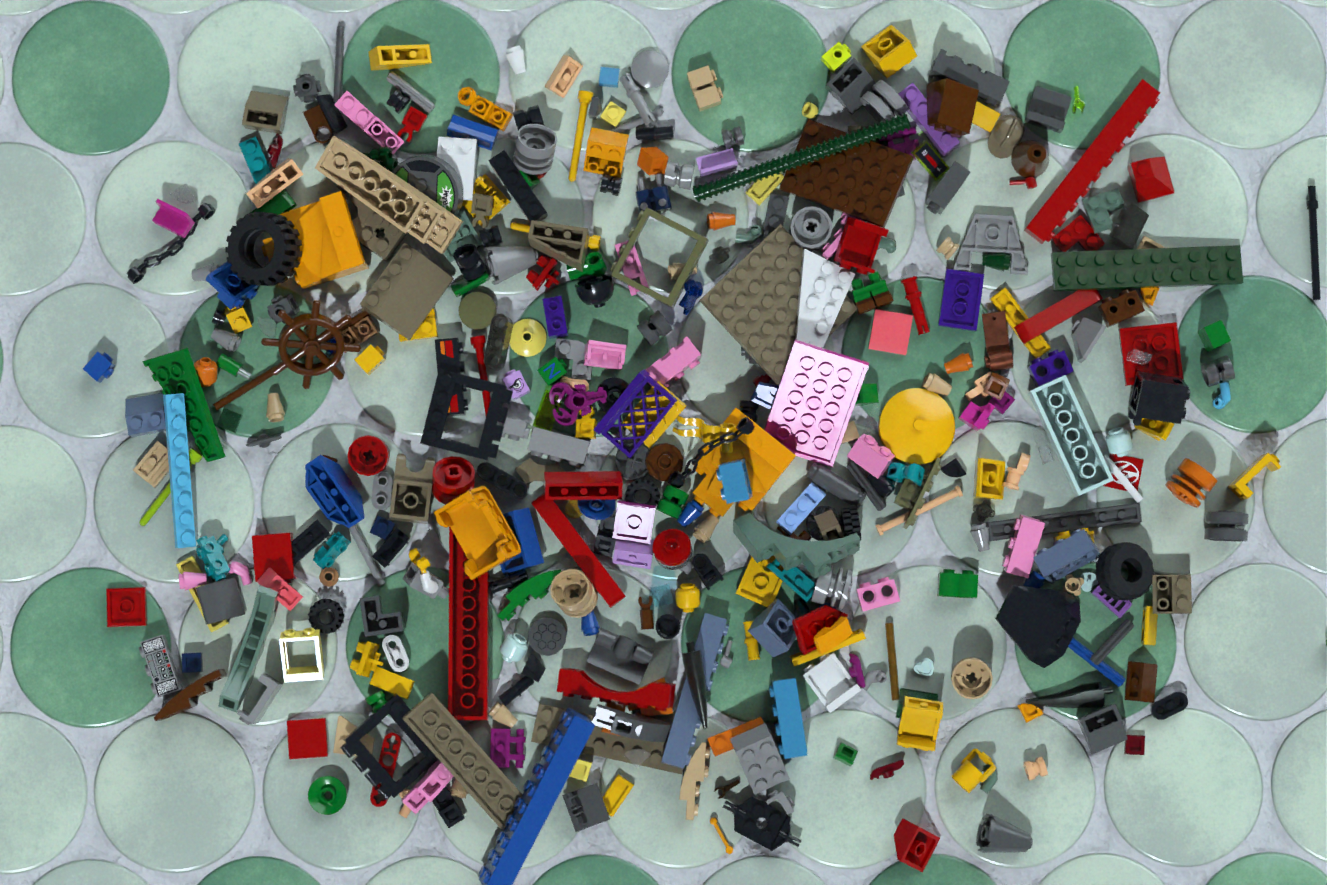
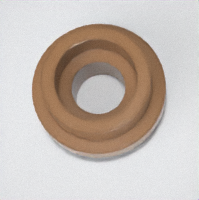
[319,567,339,587]

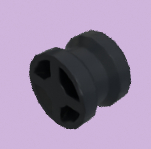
[386,89,410,114]

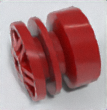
[347,435,390,476]

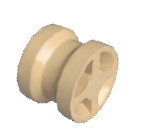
[936,236,960,260]

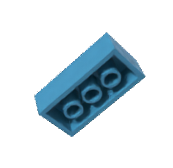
[769,678,808,759]

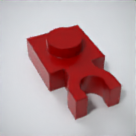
[397,106,428,143]

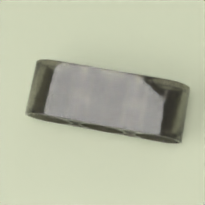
[484,314,513,371]

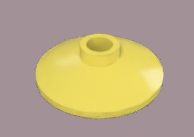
[508,319,547,357]

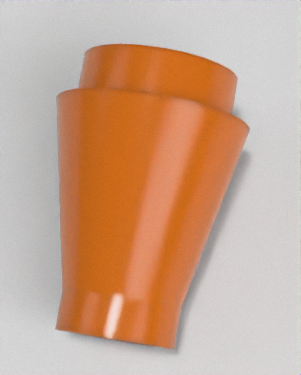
[707,212,736,231]
[944,353,973,374]

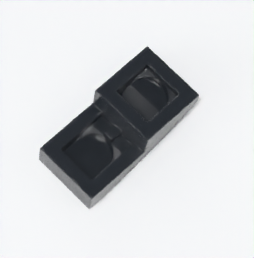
[593,515,616,557]
[432,786,465,828]

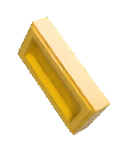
[602,774,634,817]

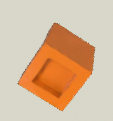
[637,147,669,175]

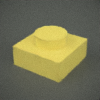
[600,101,626,128]

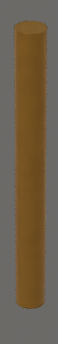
[885,623,900,700]

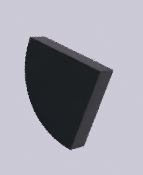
[940,458,966,477]

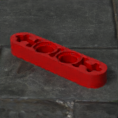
[370,733,402,807]

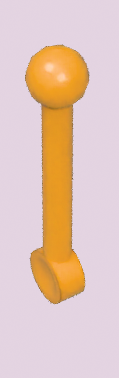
[710,817,733,854]

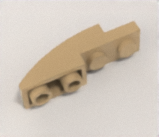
[679,742,710,820]

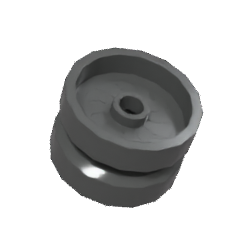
[1204,511,1248,542]

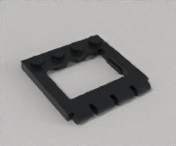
[420,369,513,461]
[340,694,438,800]

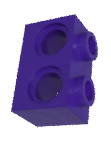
[542,296,568,339]
[1027,349,1074,388]

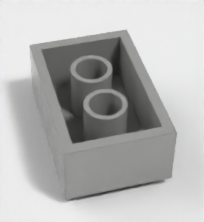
[730,723,790,795]

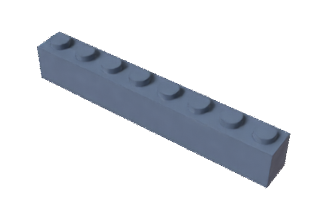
[661,613,729,769]

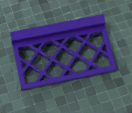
[593,369,677,458]

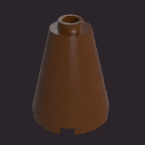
[1011,140,1049,178]

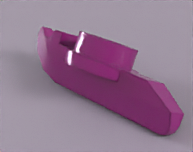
[849,654,866,688]

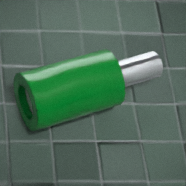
[216,353,252,380]

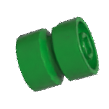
[656,485,689,519]

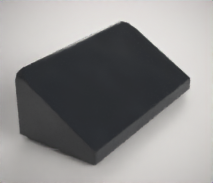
[316,94,347,133]

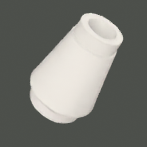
[505,45,526,75]

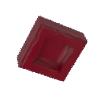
[1124,735,1145,755]

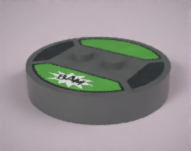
[392,155,463,217]

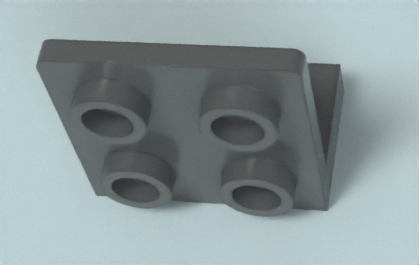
[1024,86,1072,133]

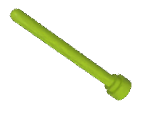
[139,448,203,526]

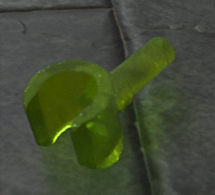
[1072,86,1085,114]

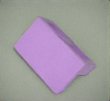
[696,148,738,177]
[613,539,654,569]

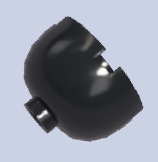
[575,274,614,308]

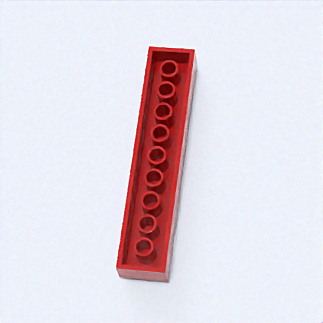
[448,527,489,720]

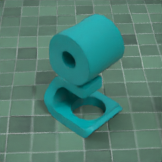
[886,462,925,486]

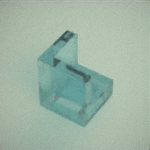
[651,584,674,607]

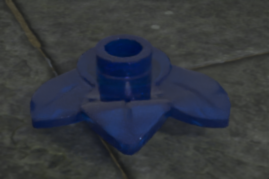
[679,279,703,315]

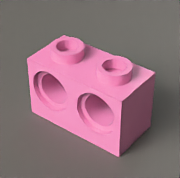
[856,577,900,612]

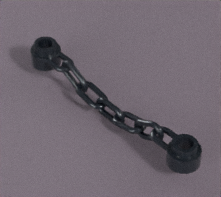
[127,203,216,284]
[668,417,755,488]

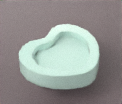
[1080,572,1098,592]
[914,658,934,676]

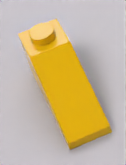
[368,44,432,70]

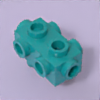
[196,534,230,582]

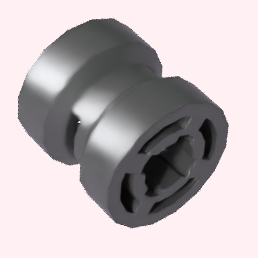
[721,126,744,149]

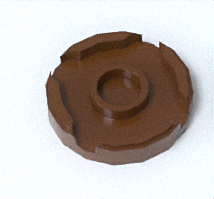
[645,443,683,481]

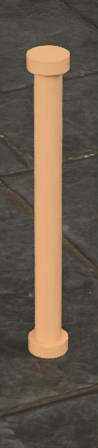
[875,486,963,536]

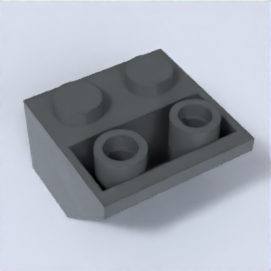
[826,58,876,115]
[1077,704,1128,754]

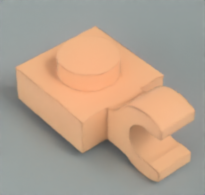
[965,371,992,401]

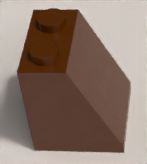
[927,78,979,138]

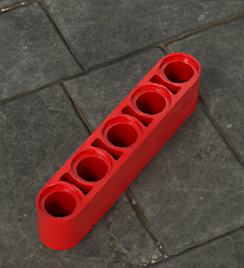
[1014,290,1103,344]

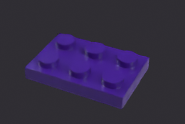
[938,269,984,331]

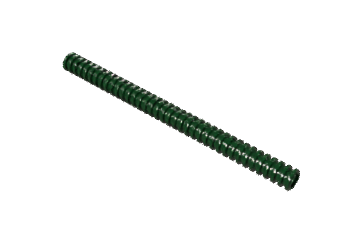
[693,113,911,202]

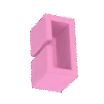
[847,434,895,479]

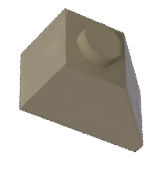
[814,509,843,541]

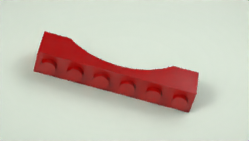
[557,668,676,711]

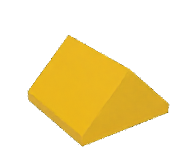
[973,458,1005,500]

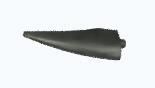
[682,641,707,729]
[1026,682,1113,708]

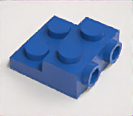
[205,262,259,310]

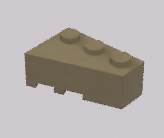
[528,220,590,272]

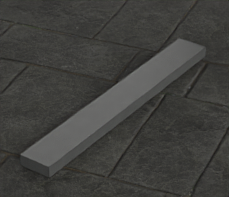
[986,503,1142,541]

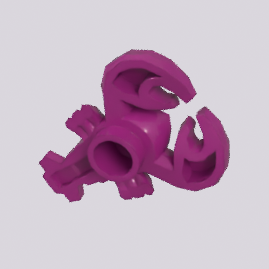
[549,382,607,426]

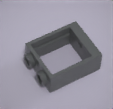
[925,161,970,215]

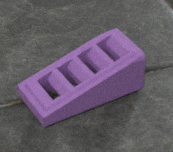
[1091,585,1132,618]

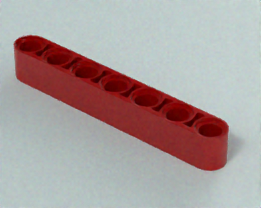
[531,493,626,608]

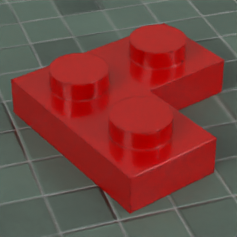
[1051,215,1105,252]

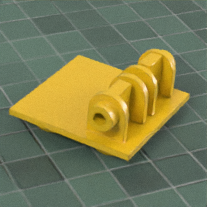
[462,174,510,227]

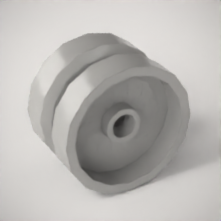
[860,80,908,123]
[789,206,833,252]

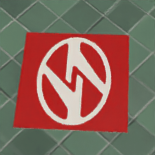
[1103,453,1144,491]

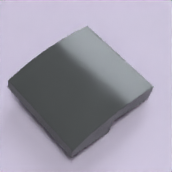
[196,577,245,625]

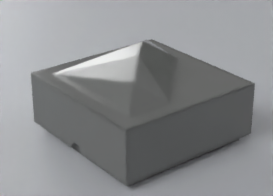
[588,96,602,120]

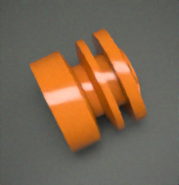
[1165,458,1218,508]

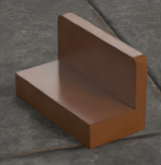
[1125,661,1158,703]

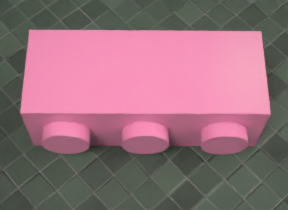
[1002,514,1045,578]

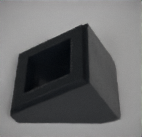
[521,653,546,682]

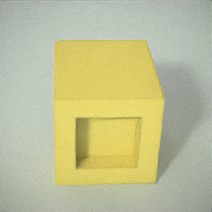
[569,759,592,782]

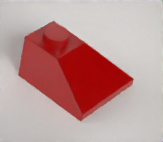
[1127,157,1175,203]
[894,818,940,872]

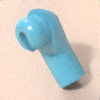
[1212,382,1231,409]

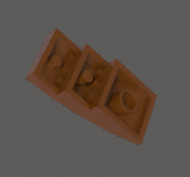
[154,669,227,721]

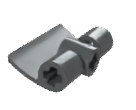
[587,628,654,685]

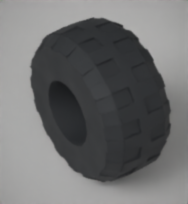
[1095,542,1154,601]

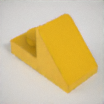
[1134,418,1175,441]

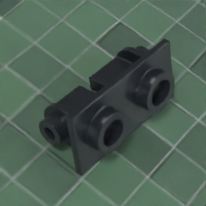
[372,528,410,568]

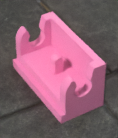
[583,340,626,370]

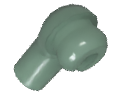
[735,225,762,244]
[877,238,896,253]
[980,765,998,794]

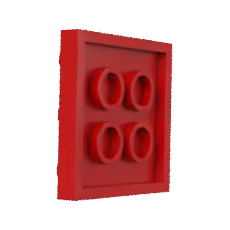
[1118,322,1184,386]

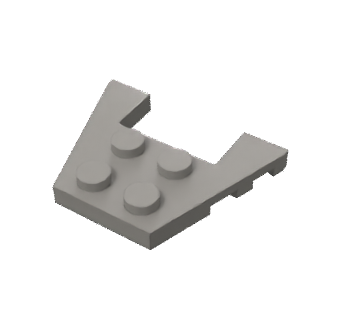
[953,214,1028,275]

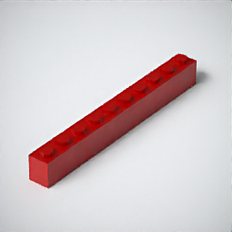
[1024,79,1160,244]

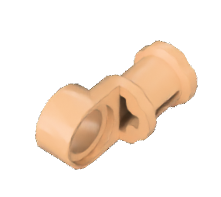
[1002,453,1031,491]

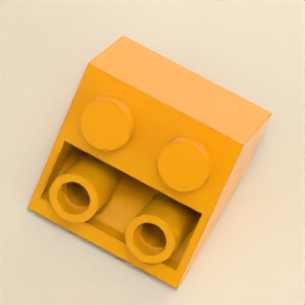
[583,127,629,178]

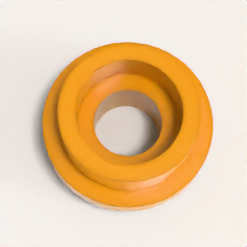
[458,87,476,106]

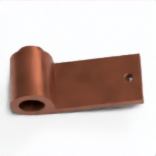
[982,311,1013,371]

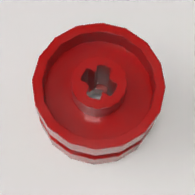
[432,456,475,505]

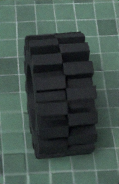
[625,479,660,506]
[841,506,861,541]
[308,599,345,634]

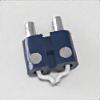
[635,174,672,222]

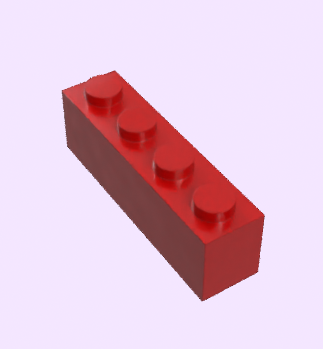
[543,471,623,500]

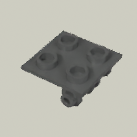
[562,783,610,832]

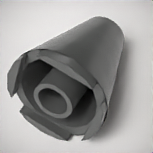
[976,814,1033,853]

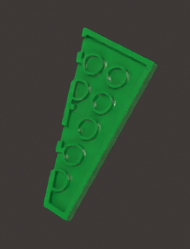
[142,348,226,462]

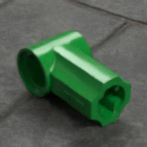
[566,252,607,280]

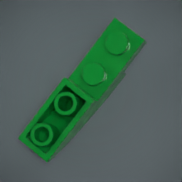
[497,570,562,621]

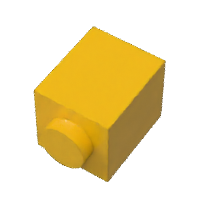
[354,344,385,375]

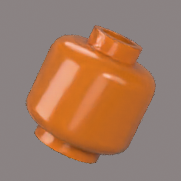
[194,357,218,387]

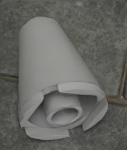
[484,246,538,285]

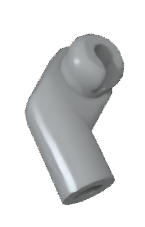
[859,670,887,691]

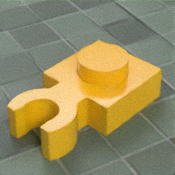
[575,406,597,439]

